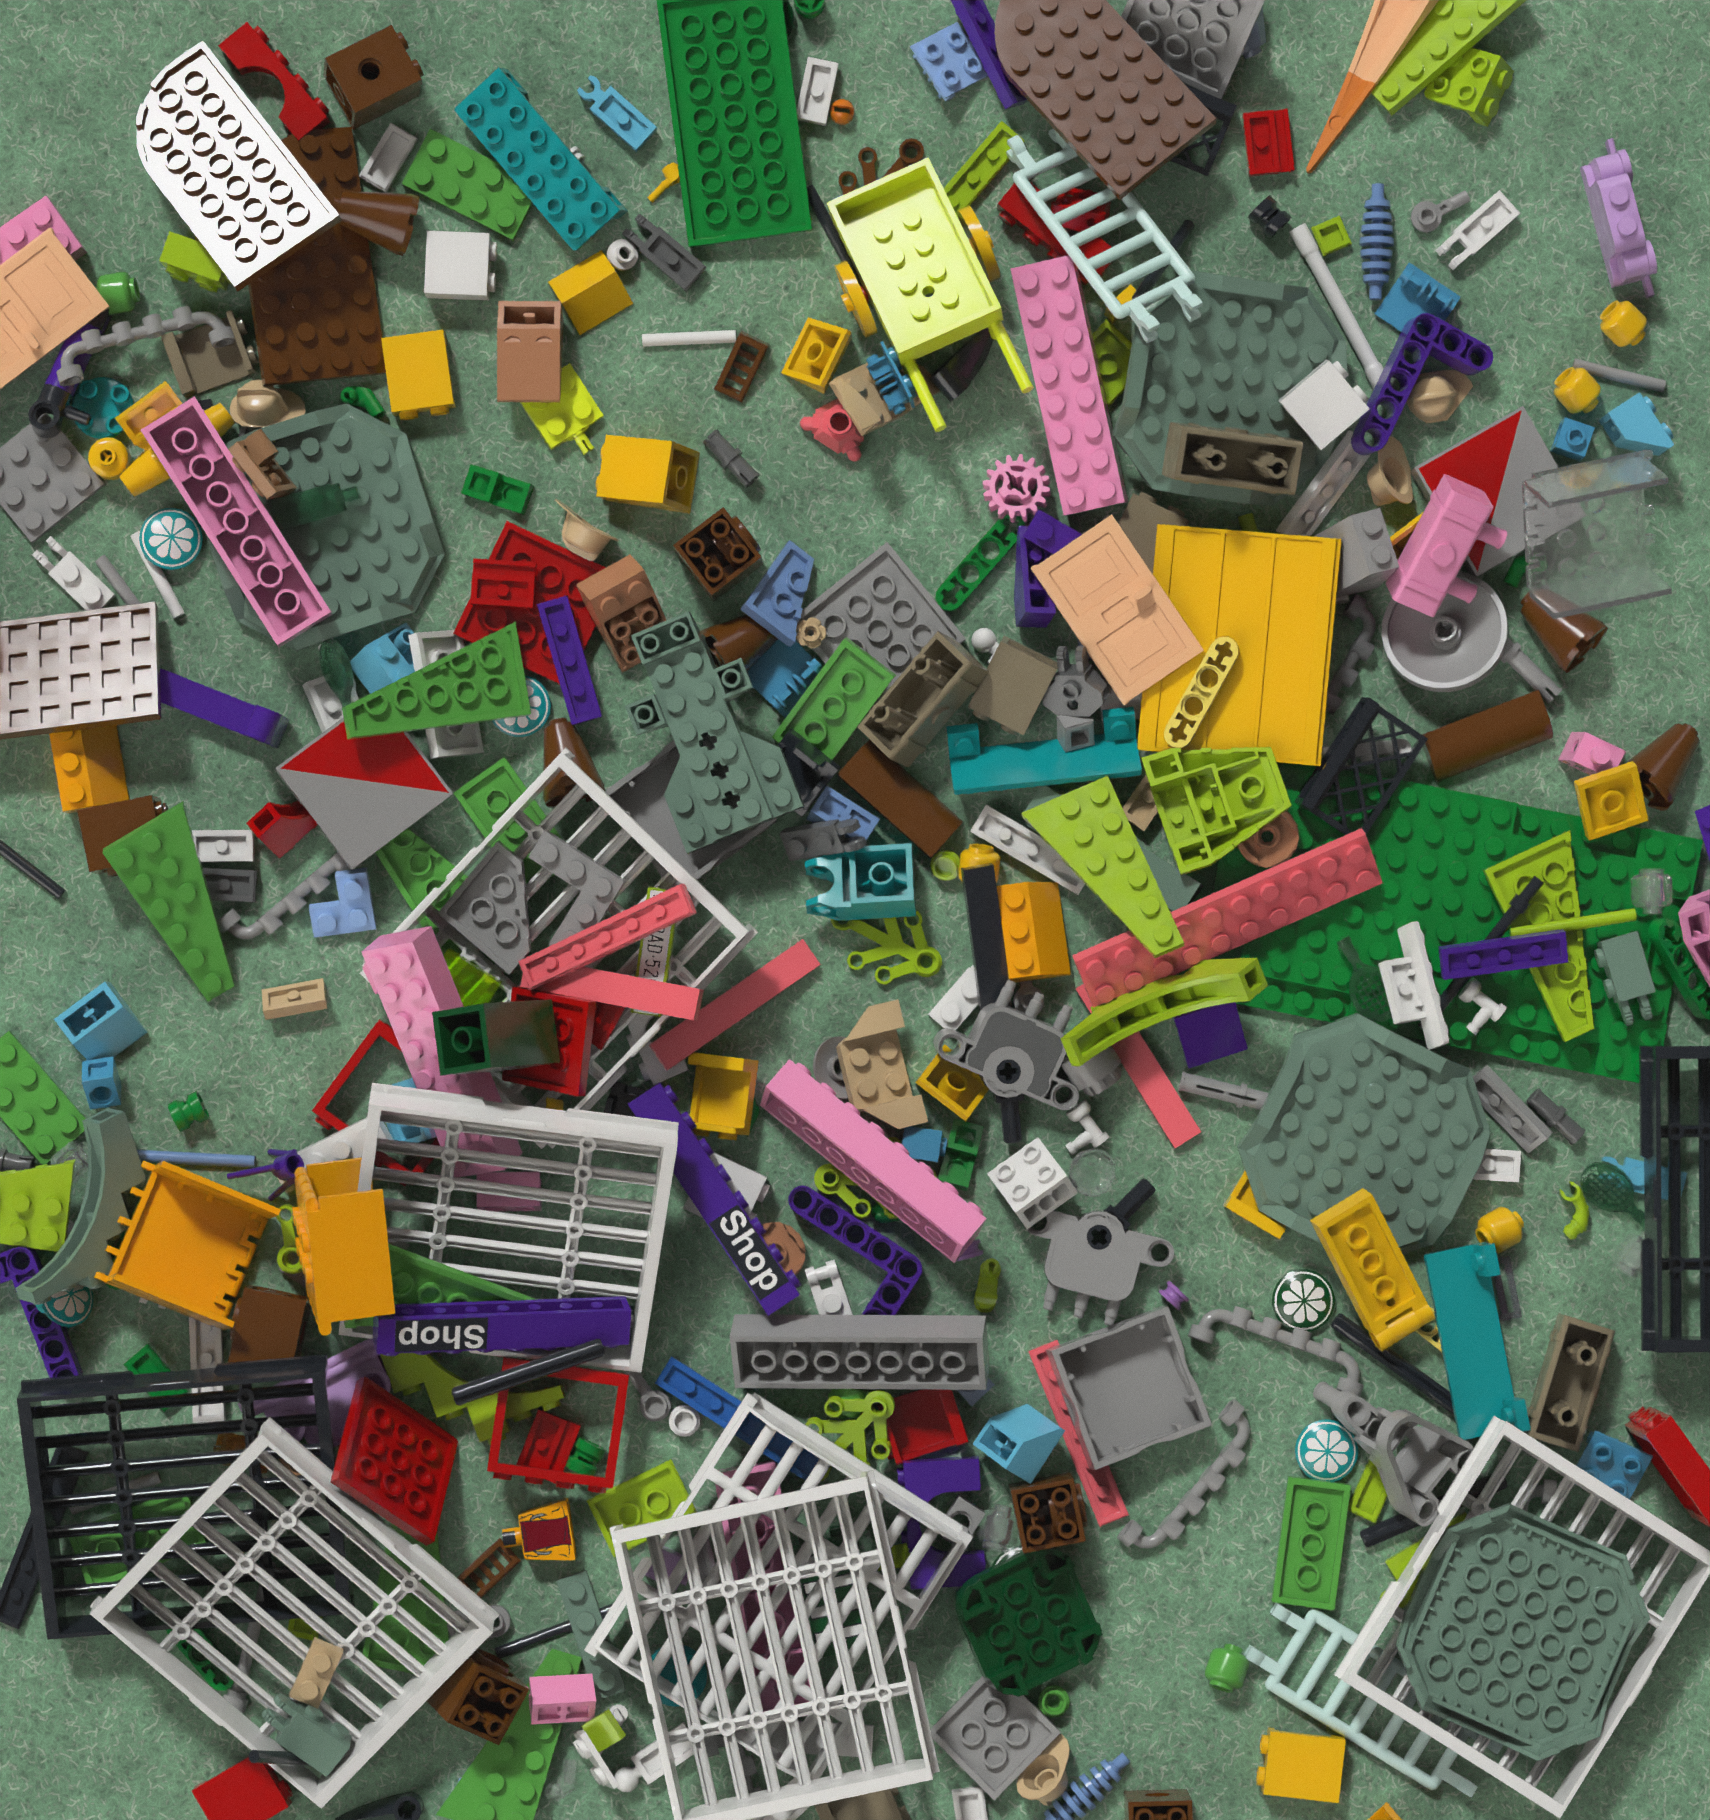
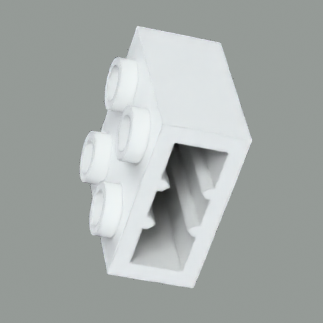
[424,231,497,301]
[1278,359,1370,450]
[987,1137,1078,1229]
[683,1152,770,1219]

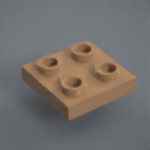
[228,429,297,499]

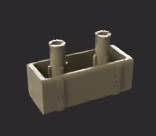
[1162,422,1303,495]
[857,631,989,767]
[1524,1313,1615,1452]

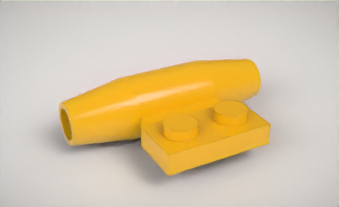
[115,381,235,497]

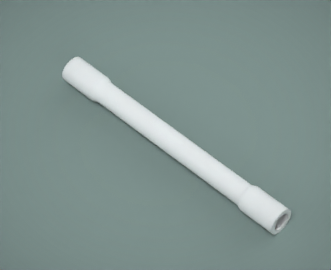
[1289,223,1394,389]

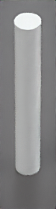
[642,330,736,347]
[130,531,185,619]

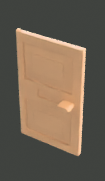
[0,228,110,390]
[1031,515,1204,705]

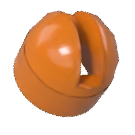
[830,99,855,125]

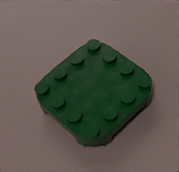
[955,1548,1103,1697]

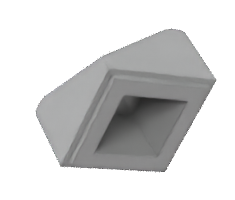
[1056,715,1095,752]

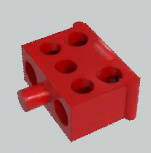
[1051,188,1111,232]

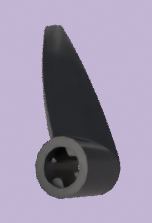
[929,328,993,402]
[335,1792,424,1820]

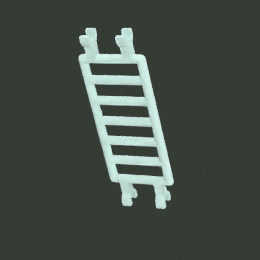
[1006,128,1203,343]
[1243,1603,1503,1798]

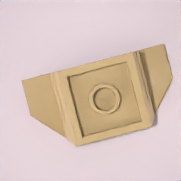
[829,363,941,436]
[836,999,928,1129]

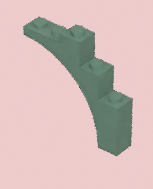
[16,1108,146,1305]

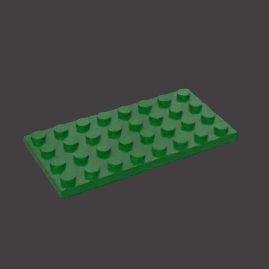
[656,0,813,248]

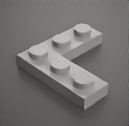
[528,830,626,946]

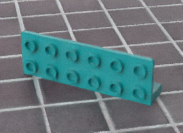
[454,67,628,251]
[946,706,1142,795]
[1424,1242,1531,1440]

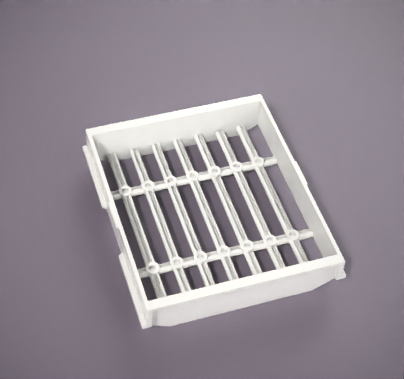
[360,748,758,1149]
[338,1083,679,1373]
[584,1392,973,1780]
[1334,1416,1710,1818]
[90,1417,499,1809]
[610,1470,940,1820]

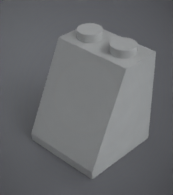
[1314,508,1399,598]

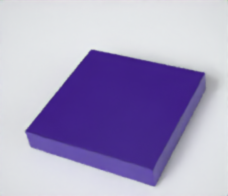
[1173,1002,1248,1069]

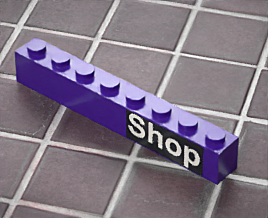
[628,1083,802,1316]
[373,1296,631,1356]

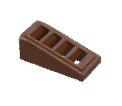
[714,331,770,403]
[457,1538,521,1598]

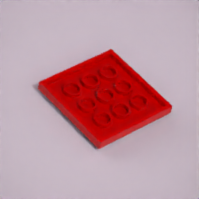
[453,521,606,685]
[330,1376,458,1546]

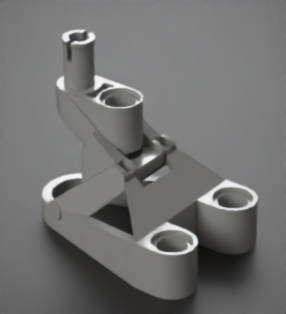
[1313,1382,1474,1527]

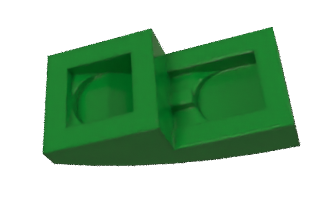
[461,464,534,516]
[938,1118,984,1191]

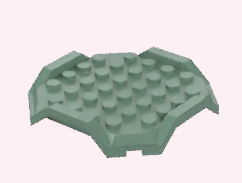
[1112,270,1347,506]
[205,404,446,651]
[1237,1013,1491,1254]
[1396,1503,1650,1761]

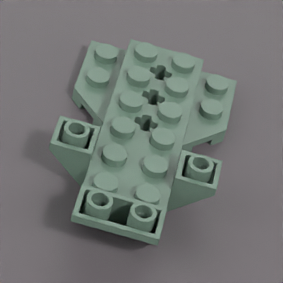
[625,611,805,854]

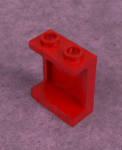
[877,1389,969,1465]
[192,1756,293,1820]

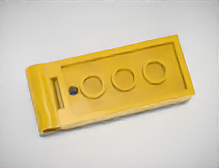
[1310,1188,1435,1352]

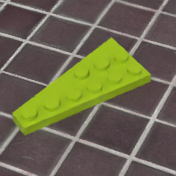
[1371,0,1526,116]
[1021,776,1184,958]
[1483,830,1594,1042]
[0,1159,76,1252]

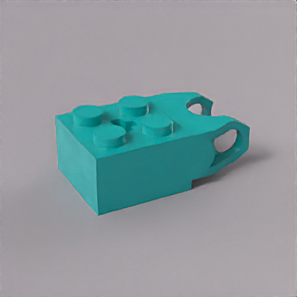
[805,843,916,921]

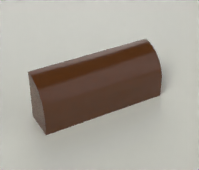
[1422,689,1553,783]
[837,739,964,859]

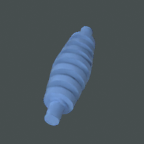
[1359,183,1394,300]
[1044,1752,1131,1820]

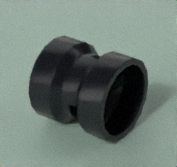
[1248,195,1292,239]

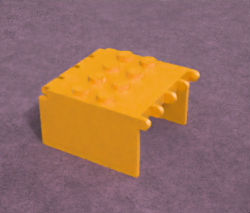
[292,1157,395,1336]
[94,1161,281,1330]

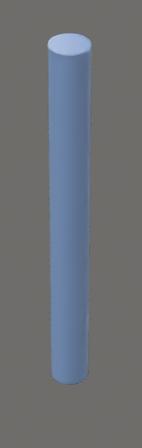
[137,1150,256,1168]

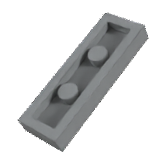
[1473,1065,1553,1154]

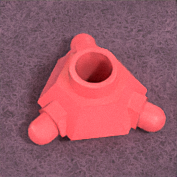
[800,398,864,462]

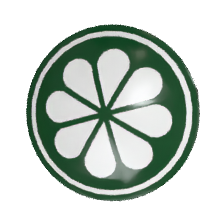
[1272,1269,1335,1332]

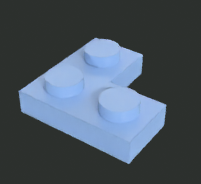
[309,867,376,938]

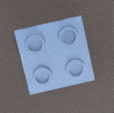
[910,22,988,102]

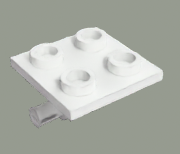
[573,1704,628,1789]

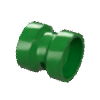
[794,0,825,19]
[168,1091,210,1132]
[565,1437,607,1476]

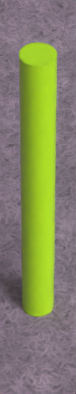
[1509,908,1637,936]

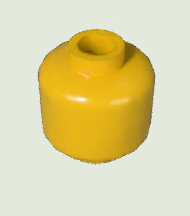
[1600,300,1647,347]
[1554,367,1601,414]
[88,437,132,480]
[958,844,1001,883]
[1475,1207,1524,1253]

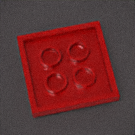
[502,987,596,1096]

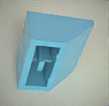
[1599,392,1674,456]
[348,623,415,694]
[54,982,148,1060]
[973,1404,1065,1484]

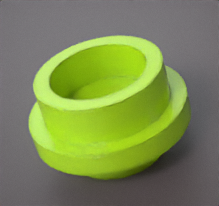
[930,850,960,881]

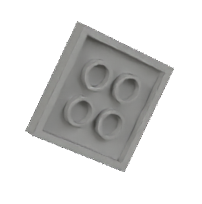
[0,413,106,543]
[931,1676,1061,1801]

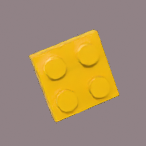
[1574,761,1649,840]

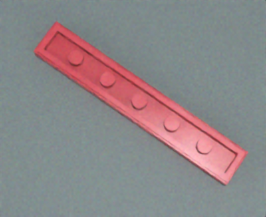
[518,883,697,990]
[649,939,821,1071]
[520,956,704,1021]
[1075,984,1201,1148]
[1028,1340,1129,1527]

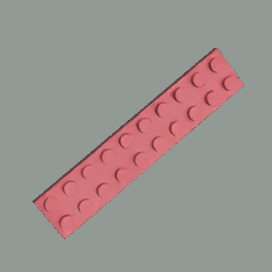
[1072,828,1383,1007]

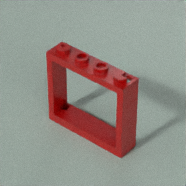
[312,1019,440,1186]
[487,1357,629,1493]
[1625,1406,1710,1527]

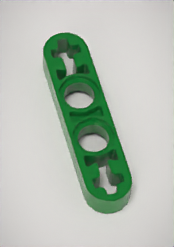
[935,514,1025,612]
[1648,918,1710,1020]

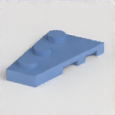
[740,540,814,647]

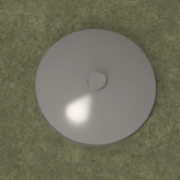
[1382,571,1508,692]

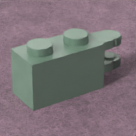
[1594,931,1656,1026]
[262,1693,352,1777]

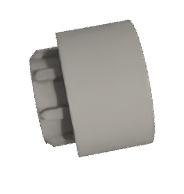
[1061,1045,1122,1096]

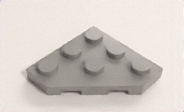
[438,840,531,975]

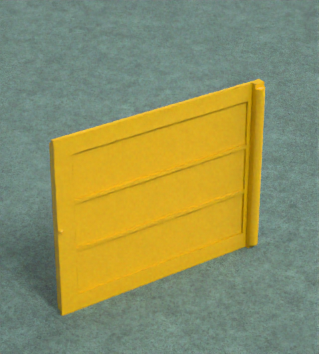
[1137,524,1342,766]

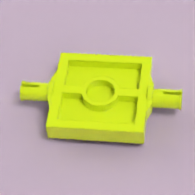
[520,363,604,455]

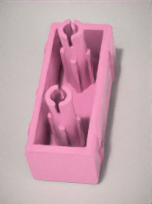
[1385,474,1507,617]

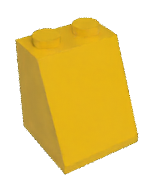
[596,435,700,514]

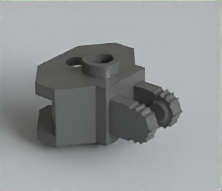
[1042,646,1111,717]

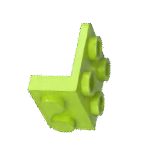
[1424,48,1514,127]

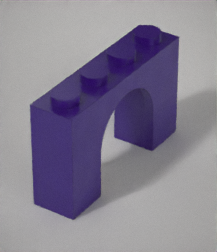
[897,1456,986,1589]

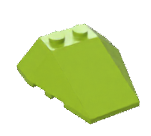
[1141,747,1291,875]

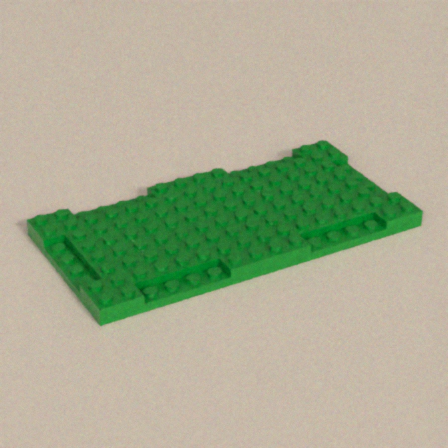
[1176,762,1703,1084]

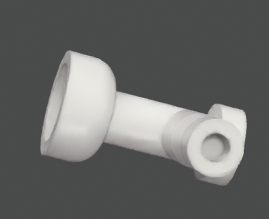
[1458,977,1507,1035]
[1065,1099,1109,1155]

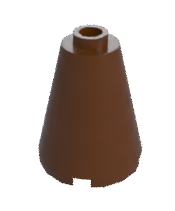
[331,191,419,256]
[1520,589,1608,673]
[700,614,778,671]
[543,718,605,808]
[1626,723,1700,811]

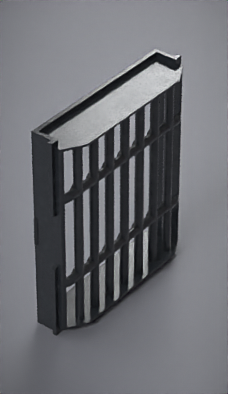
[1639,1046,1710,1353]
[17,1354,355,1640]

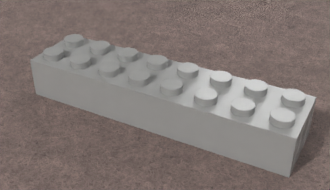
[730,1314,990,1390]

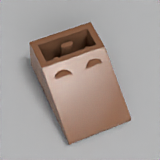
[497,301,564,402]
[576,554,666,673]

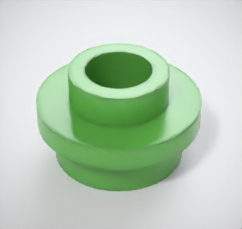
[1038,1685,1070,1717]

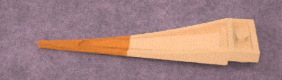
[1306,0,1439,174]

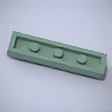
[556,1570,626,1701]

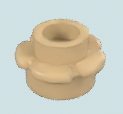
[796,617,826,649]

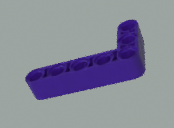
[1351,313,1493,456]
[160,668,290,749]
[788,1185,922,1315]
[0,1247,83,1378]

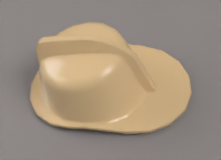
[1406,370,1473,423]
[229,379,306,428]
[1367,436,1413,506]
[555,499,619,561]
[1016,1734,1070,1806]

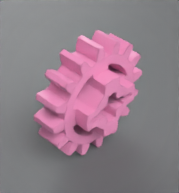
[983,454,1051,523]

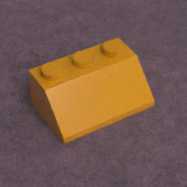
[49,725,129,813]
[997,882,1071,983]

